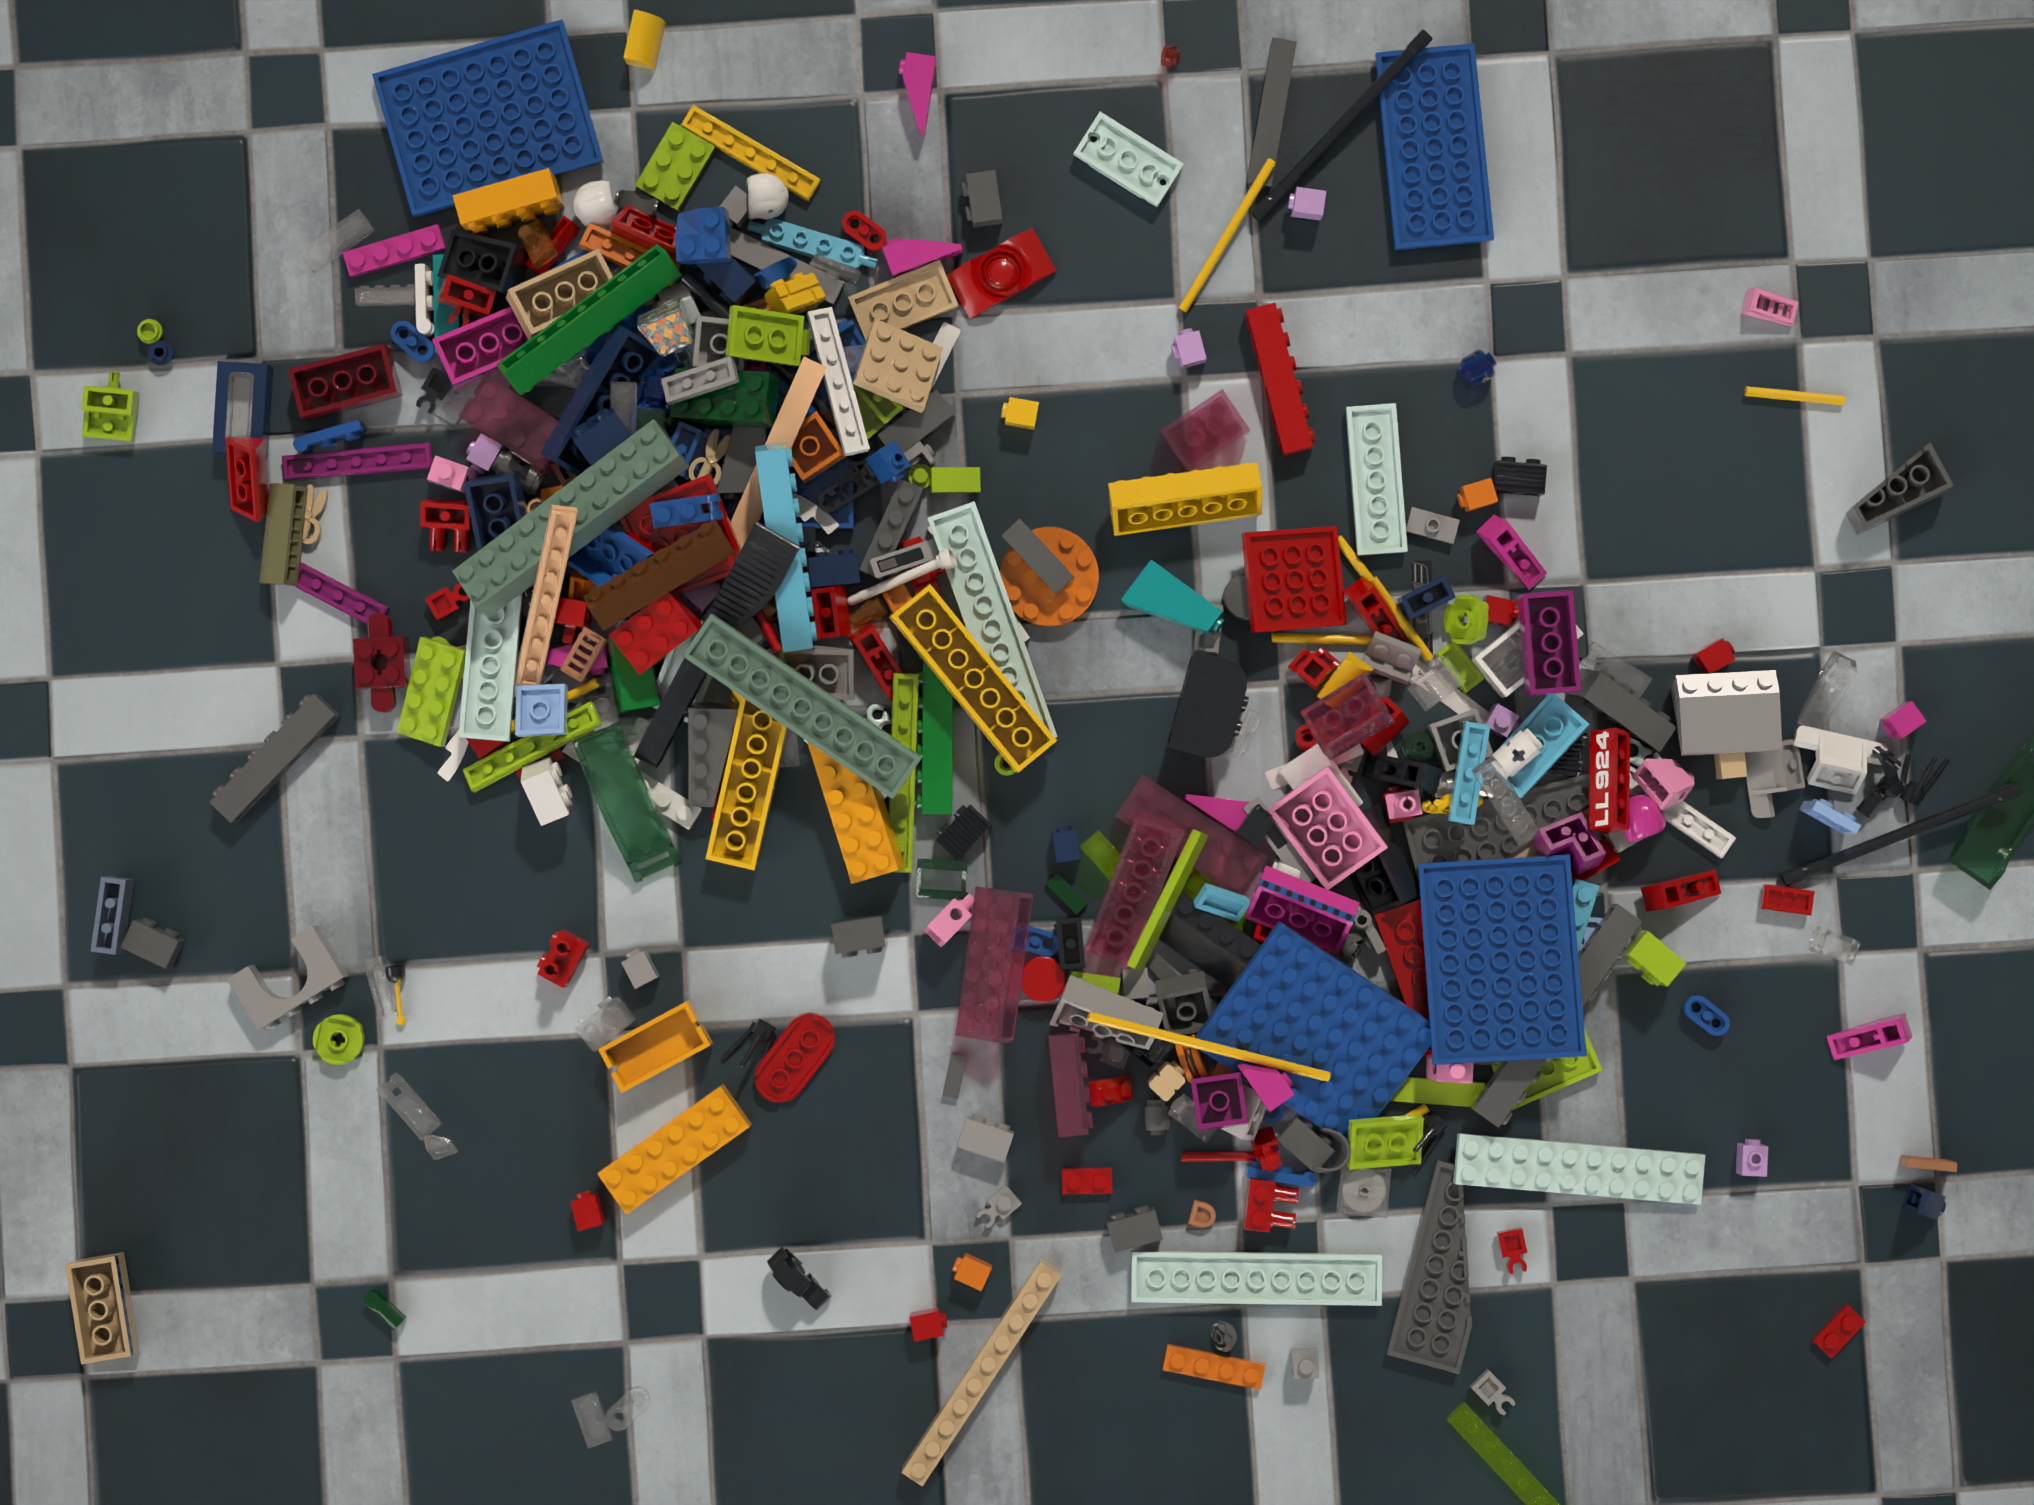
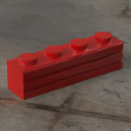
[525,216,580,275]

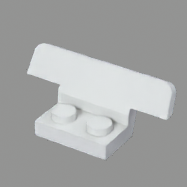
[1793,726,1888,795]

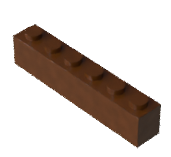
[583,519,735,631]

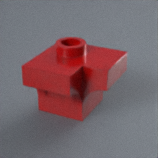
[1288,646,1340,692]

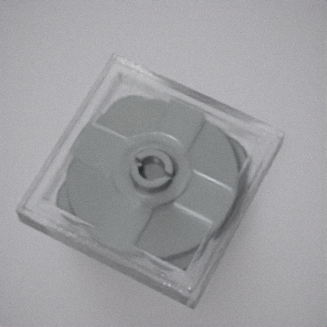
[1336,1165,1392,1218]

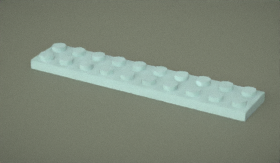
[927,501,1057,738]
[1453,1133,1705,1205]
[1131,1251,1382,1306]

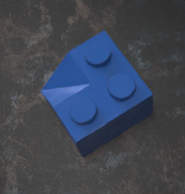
[675,207,732,265]

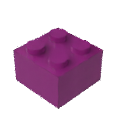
[1191,1072,1249,1131]

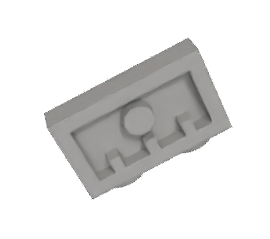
[1363,631,1422,685]

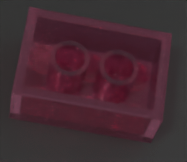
[1159,389,1250,472]
[1300,673,1396,760]

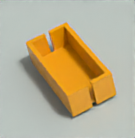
[452,168,565,235]
[598,1000,713,1093]

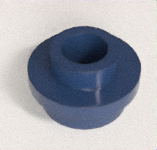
[148,341,174,366]

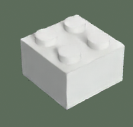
[521,756,573,826]

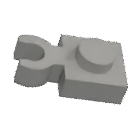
[977,1184,1022,1228]
[1470,1369,1515,1415]

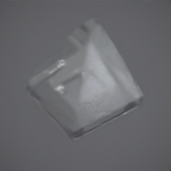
[424,1134,458,1160]

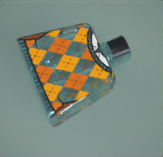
[637,297,694,362]

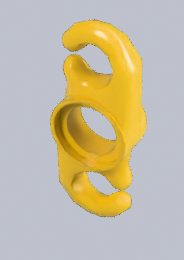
[1421,793,1484,814]

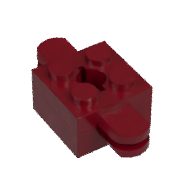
[353,613,411,713]

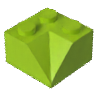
[1625,930,1687,987]

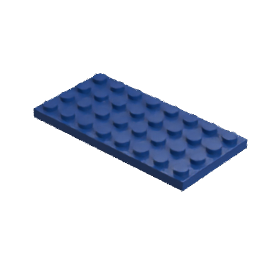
[1375,43,1494,251]

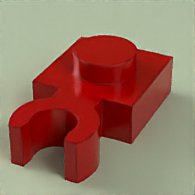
[425,583,470,621]
[1497,1227,1527,1274]

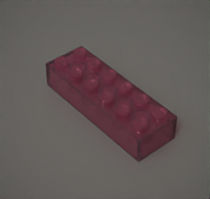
[1114,774,1268,895]
[1084,808,1184,968]
[955,886,1033,1043]

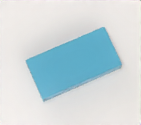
[1193,883,1250,922]

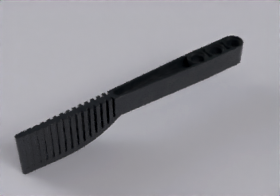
[634,521,801,769]

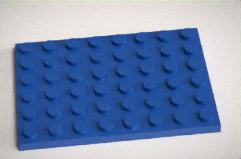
[372,19,604,218]
[1418,855,1587,1065]
[1195,921,1431,1141]

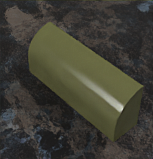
[259,483,308,587]

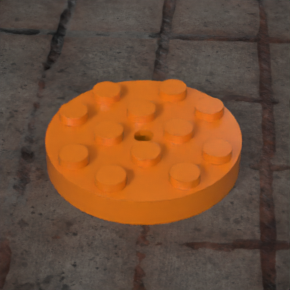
[1000,527,1099,627]

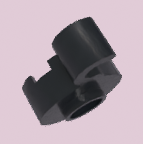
[767,1247,832,1310]

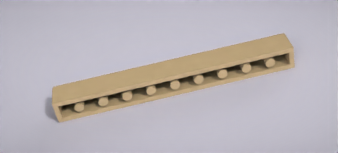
[901,1257,1062,1486]

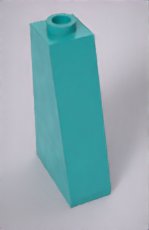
[1121,560,1225,636]

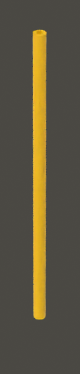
[1087,1011,1331,1082]

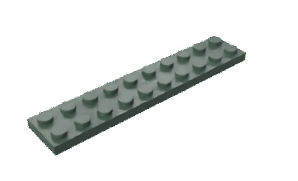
[682,613,921,799]

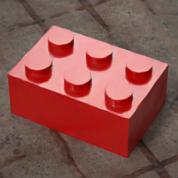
[608,589,702,675]

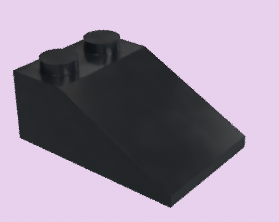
[437,229,529,298]

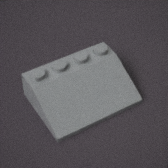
[1671,670,1782,756]

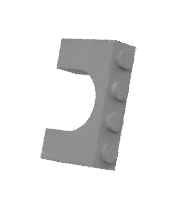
[227,925,349,1031]

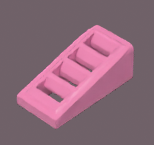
[1741,288,1799,326]

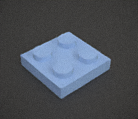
[515,684,568,737]
[1799,799,1861,834]

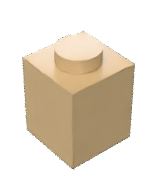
[1714,752,1747,779]

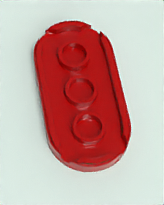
[755,1012,835,1103]

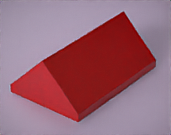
[611,205,680,264]
[225,437,269,522]

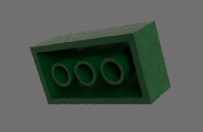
[670,368,780,428]

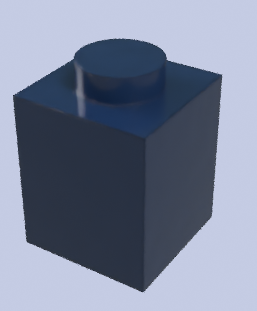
[1052,825,1081,863]

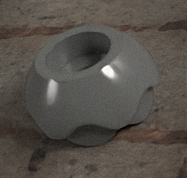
[1339,933,1364,964]
[1211,1320,1237,1352]

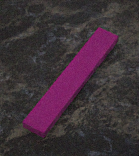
[282,442,433,481]

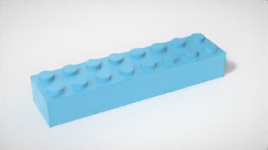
[755,442,817,652]

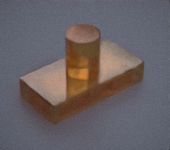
[518,218,558,269]

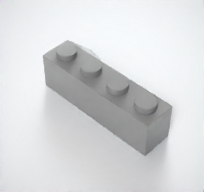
[1049,975,1164,1050]

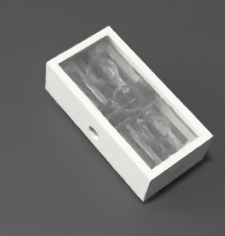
[1471,621,1584,698]

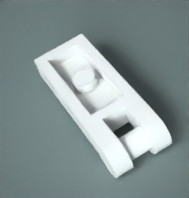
[415,264,434,337]

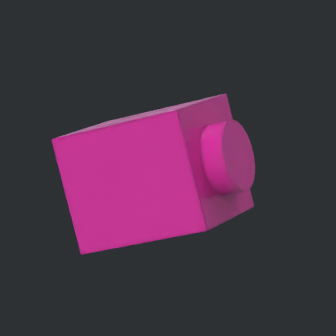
[1881,701,1926,739]

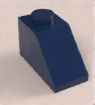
[1902,1184,1946,1220]

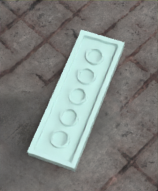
[1345,403,1408,556]
[458,593,523,742]

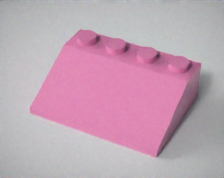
[1267,766,1388,890]

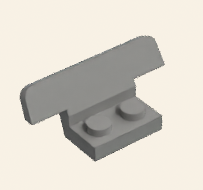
[1745,739,1805,818]

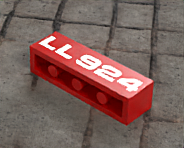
[1588,728,1630,833]

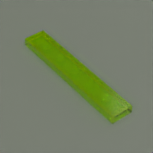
[1446,1401,1561,1505]

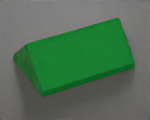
[606,638,661,714]

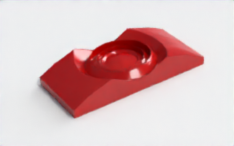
[946,228,1056,319]

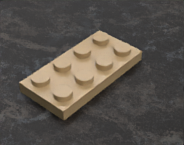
[848,260,959,340]

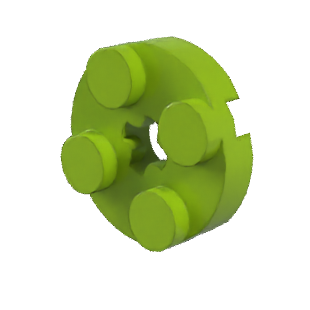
[1443,594,1489,645]
[313,1014,365,1065]

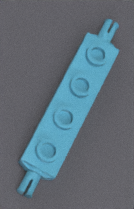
[747,218,878,271]

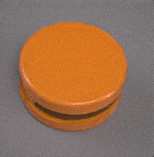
[1175,1033,1209,1083]

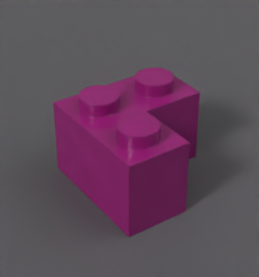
[1531,812,1606,875]

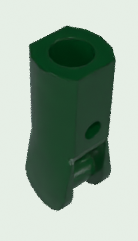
[363,1289,407,1330]

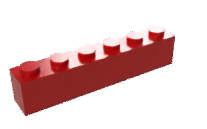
[1245,302,1316,457]

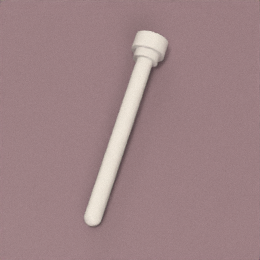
[847,548,957,606]

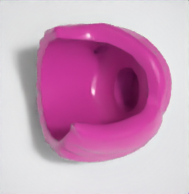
[1624,795,1666,842]

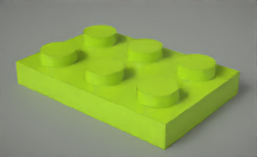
[635,122,716,212]
[726,305,804,367]
[1346,1114,1424,1170]

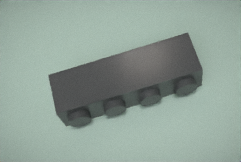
[859,479,924,581]

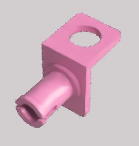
[1385,790,1423,819]

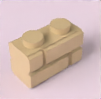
[1147,1060,1185,1101]

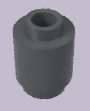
[1145,1099,1170,1135]

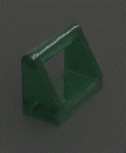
[916,858,968,901]

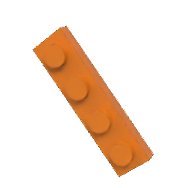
[579,223,681,289]
[1162,1344,1266,1390]

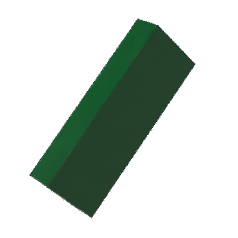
[1046,873,1088,915]

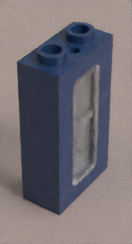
[212,361,274,458]

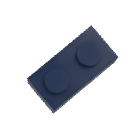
[571,407,632,465]
[808,549,862,589]
[1396,575,1456,621]

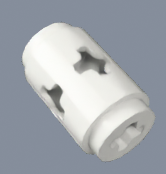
[1489,728,1544,779]

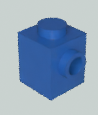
[865,440,911,484]

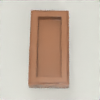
[1899,1155,1958,1172]

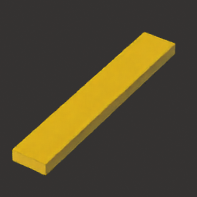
[680,105,821,202]

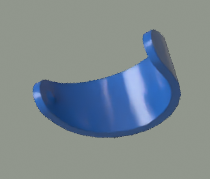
[753,256,797,291]

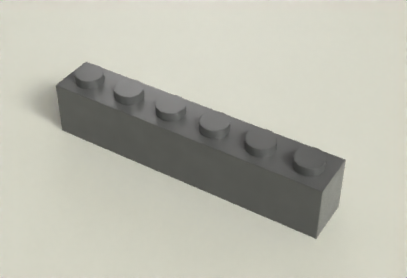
[209,694,340,823]

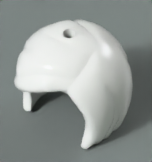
[746,173,789,220]
[573,181,617,227]

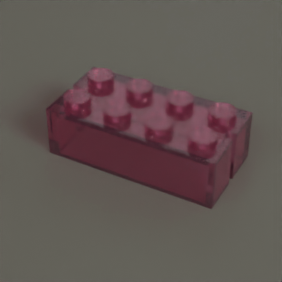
[458,374,558,473]
[1048,1031,1093,1137]

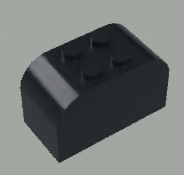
[1166,650,1249,759]

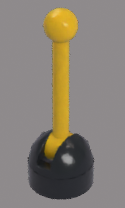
[385,965,406,1025]

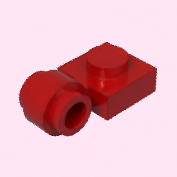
[1250,1126,1282,1172]

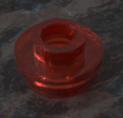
[1161,44,1180,70]

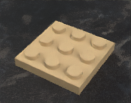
[853,318,943,413]

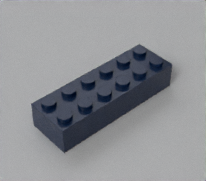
[540,324,664,476]

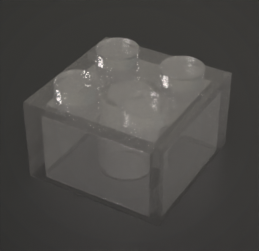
[1407,655,1466,712]

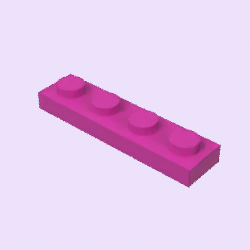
[343,224,446,278]

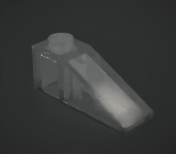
[1797,650,1857,730]

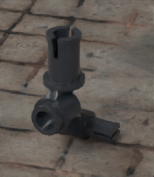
[1856,746,1902,818]

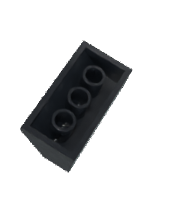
[1349,803,1420,916]
[1158,890,1261,989]

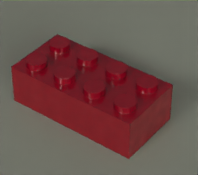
[287,344,403,422]

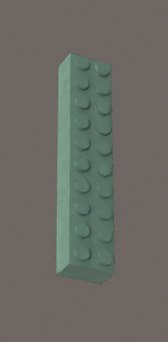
[452,419,690,618]

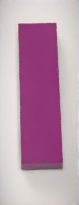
[294,562,390,624]

